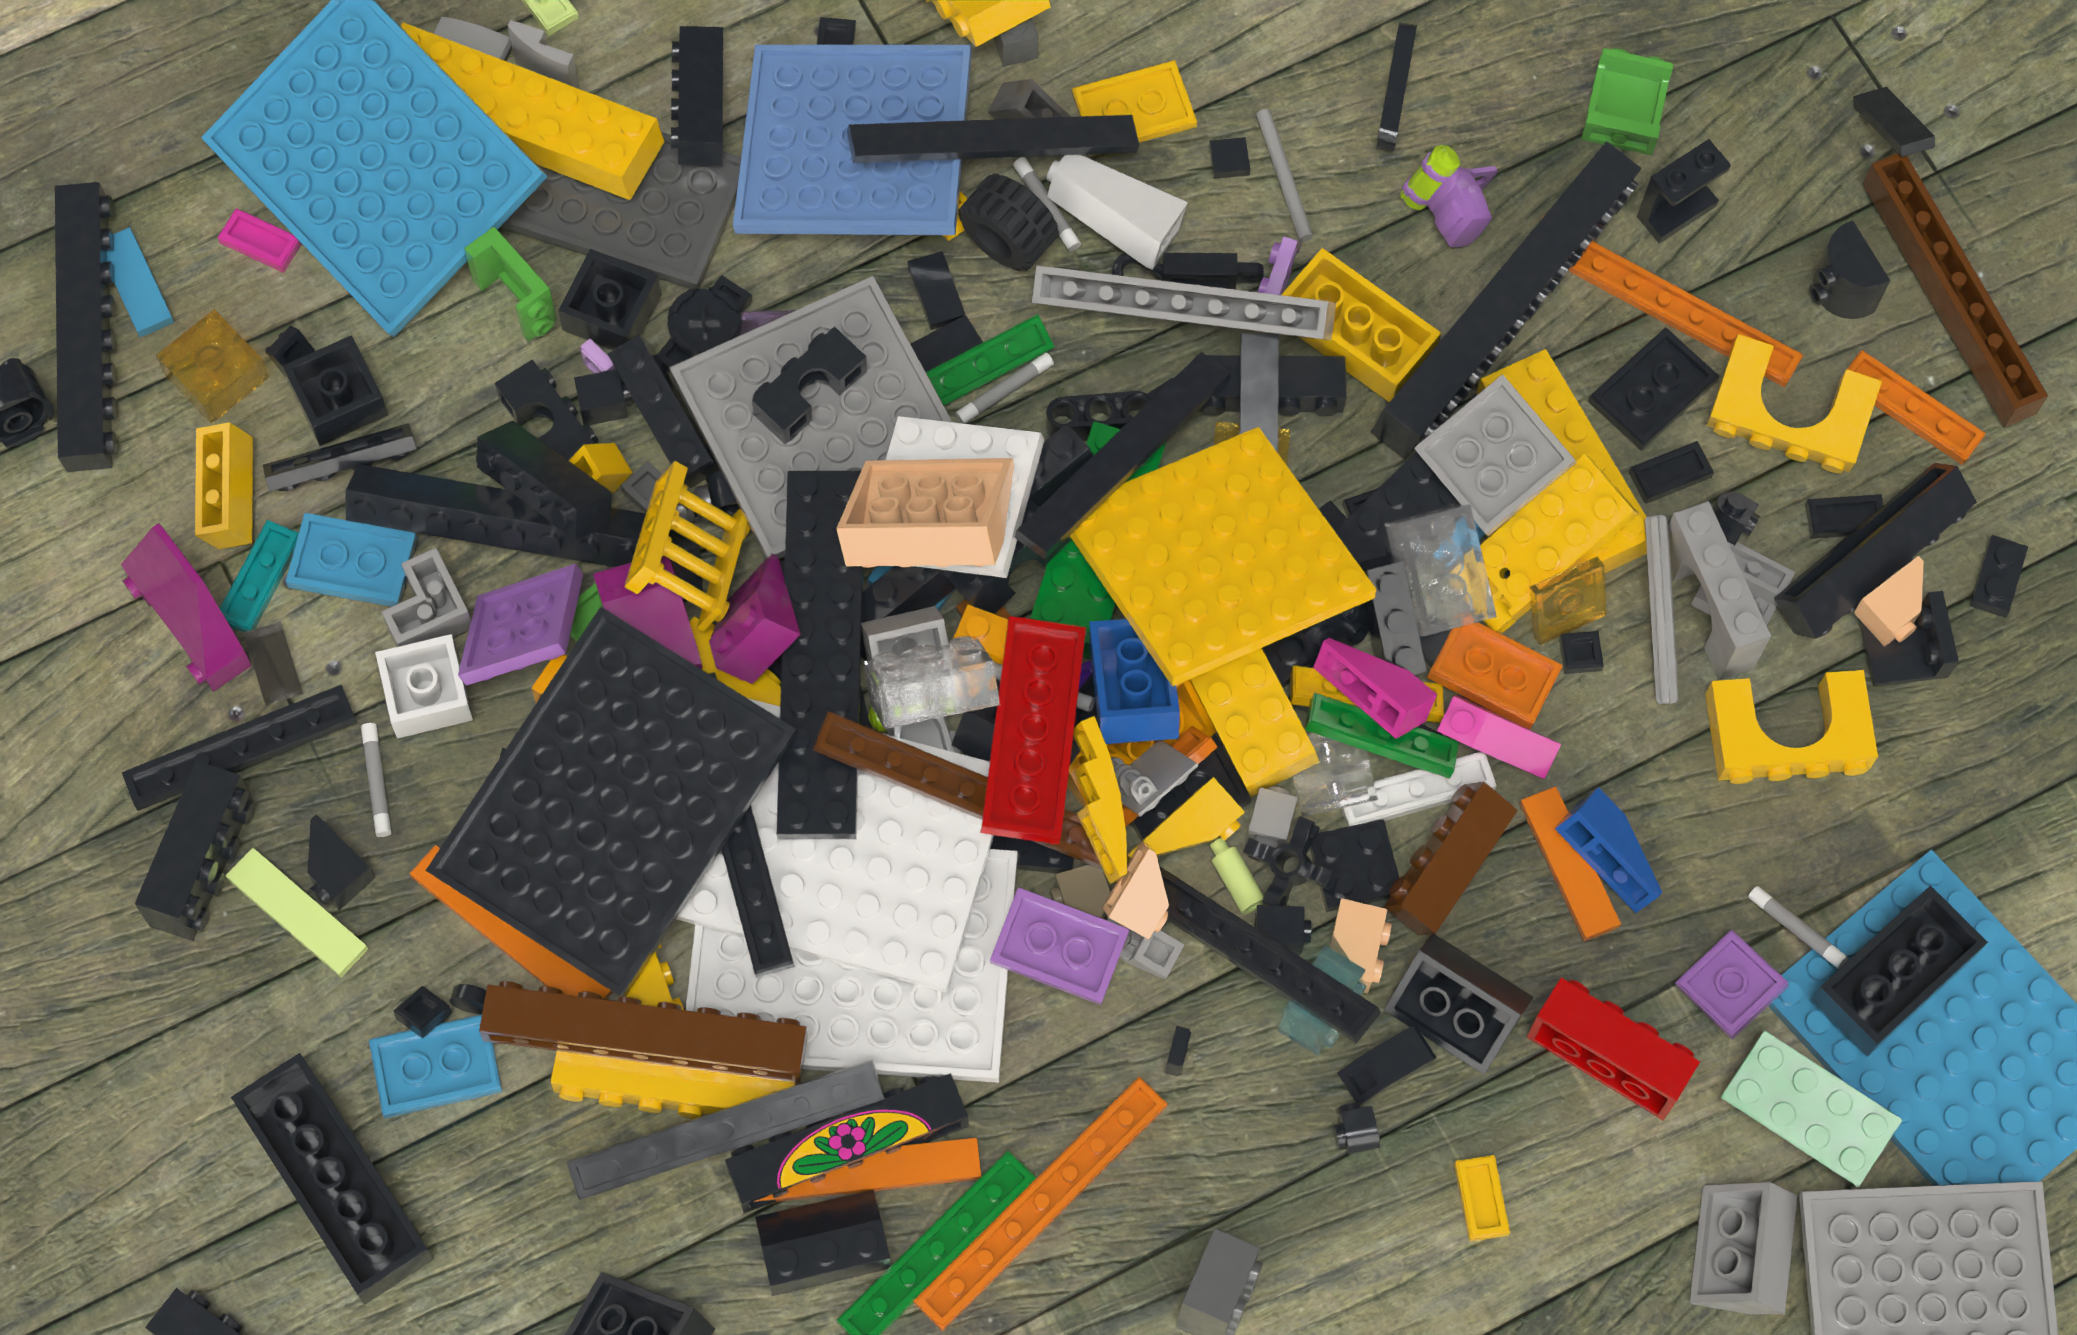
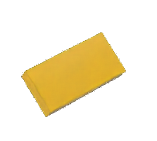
[1454,1155,1510,1242]

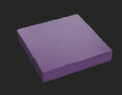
[1675,930,1789,1040]

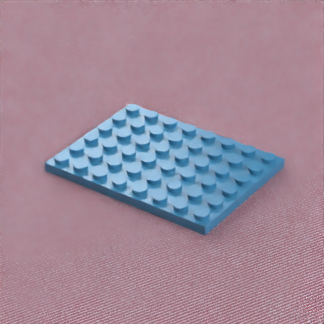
[201,0,548,337]
[1769,849,2077,1186]

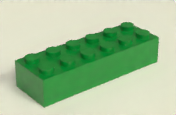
[1030,422,1166,659]

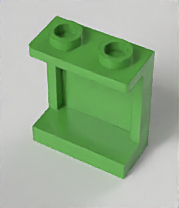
[1581,48,1674,156]
[464,227,557,341]

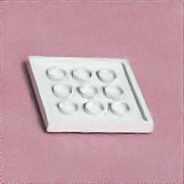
[886,416,1044,578]

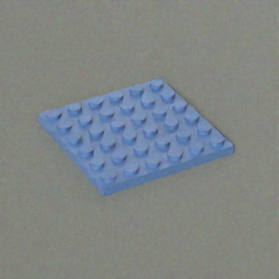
[733,45,972,235]

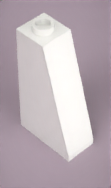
[1046,155,1188,270]

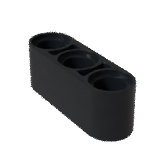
[1046,391,1152,441]

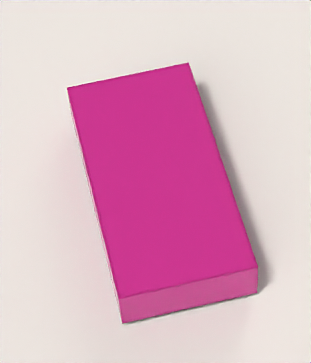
[217,208,302,273]

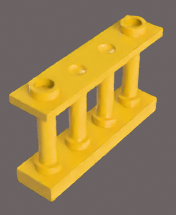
[624,461,750,632]

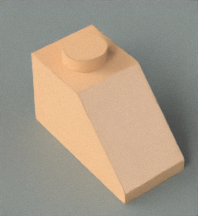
[1854,556,1924,647]
[1102,841,1169,939]

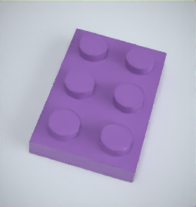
[990,887,1130,1005]

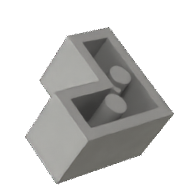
[382,548,471,647]

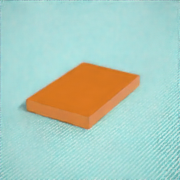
[1427,613,1563,729]

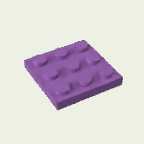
[458,564,583,685]

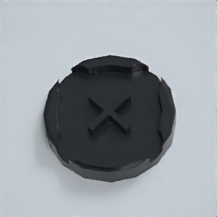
[667,287,742,357]

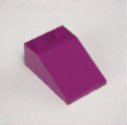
[709,553,800,684]
[593,556,703,668]

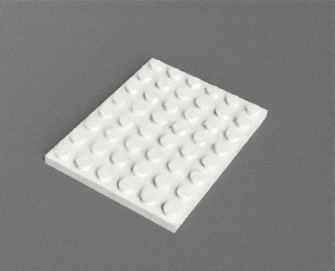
[676,698,994,992]
[686,849,1018,1083]

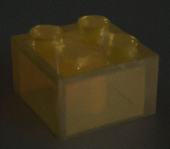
[156,309,270,424]

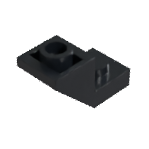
[1338,1025,1437,1105]

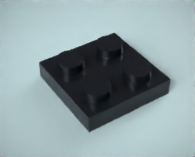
[1310,819,1400,912]

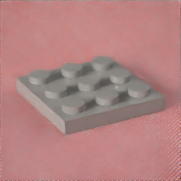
[1414,374,1577,536]

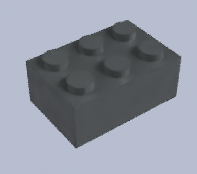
[1176,1229,1263,1335]

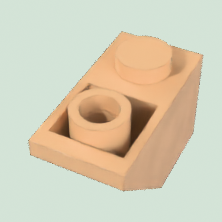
[1330,899,1392,994]

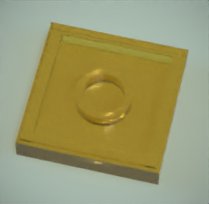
[1530,556,1607,645]

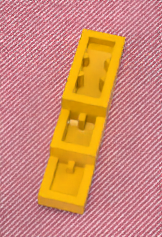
[1073,716,1127,884]

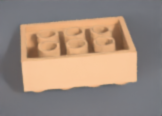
[836,458,1014,568]

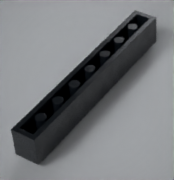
[55,182,118,472]
[861,423,1094,662]
[346,464,646,567]

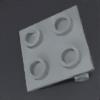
[1111,740,1198,816]

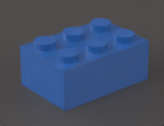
[1089,619,1180,744]

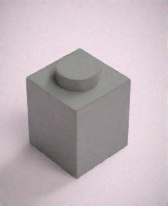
[1246,786,1298,848]

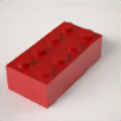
[1526,978,1700,1121]

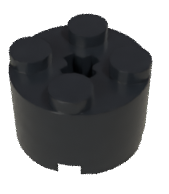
[0,358,54,448]

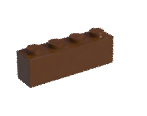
[1384,781,1518,936]

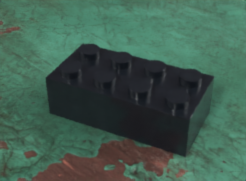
[135,761,255,941]
[1811,885,1988,1057]

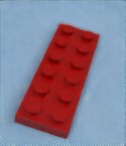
[980,616,1086,845]

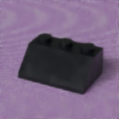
[1384,934,1534,1074]
[755,1190,891,1296]

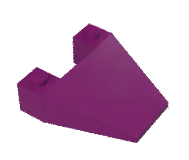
[121,523,251,692]

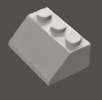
[1690,1182,1797,1315]

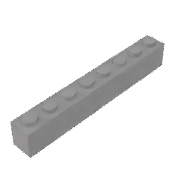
[1032,265,1336,340]

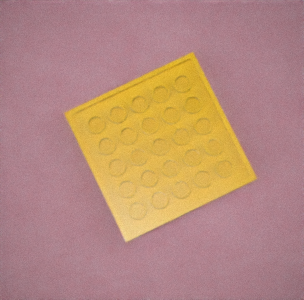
[1070,427,1376,687]

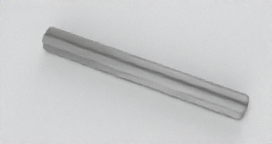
[1645,515,1679,704]

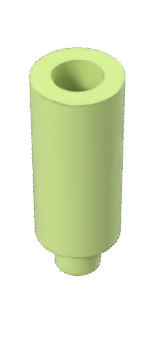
[1210,838,1265,915]

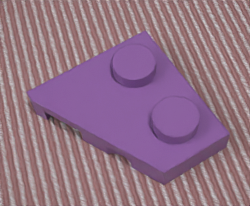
[1258,236,1302,295]

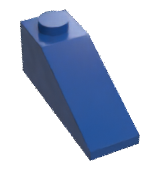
[1555,787,1662,913]

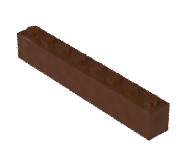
[1863,153,2048,428]
[479,981,808,1083]

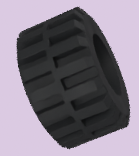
[958,174,1059,271]

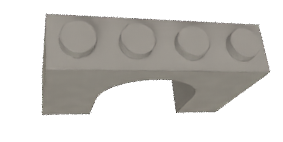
[1668,501,1771,680]

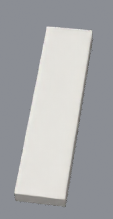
[1337,752,1497,827]

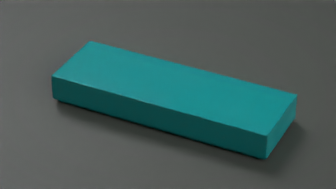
[219,520,299,636]

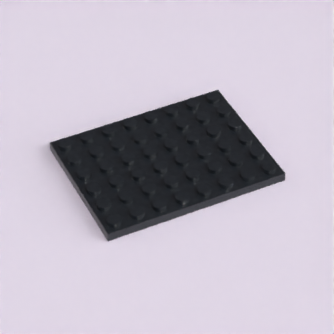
[425,606,798,997]

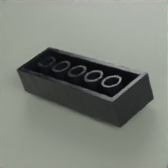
[231,1053,434,1305]

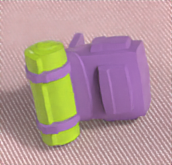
[1400,145,1498,247]

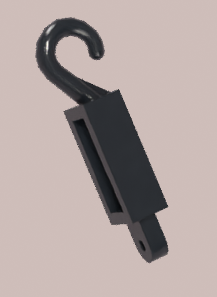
[1111,253,1264,290]

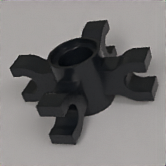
[1243,816,1339,906]

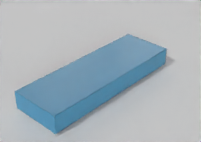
[107,227,174,337]

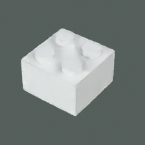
[375,634,473,739]

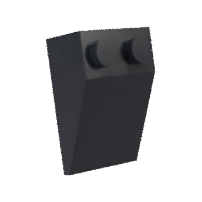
[565,1272,715,1335]

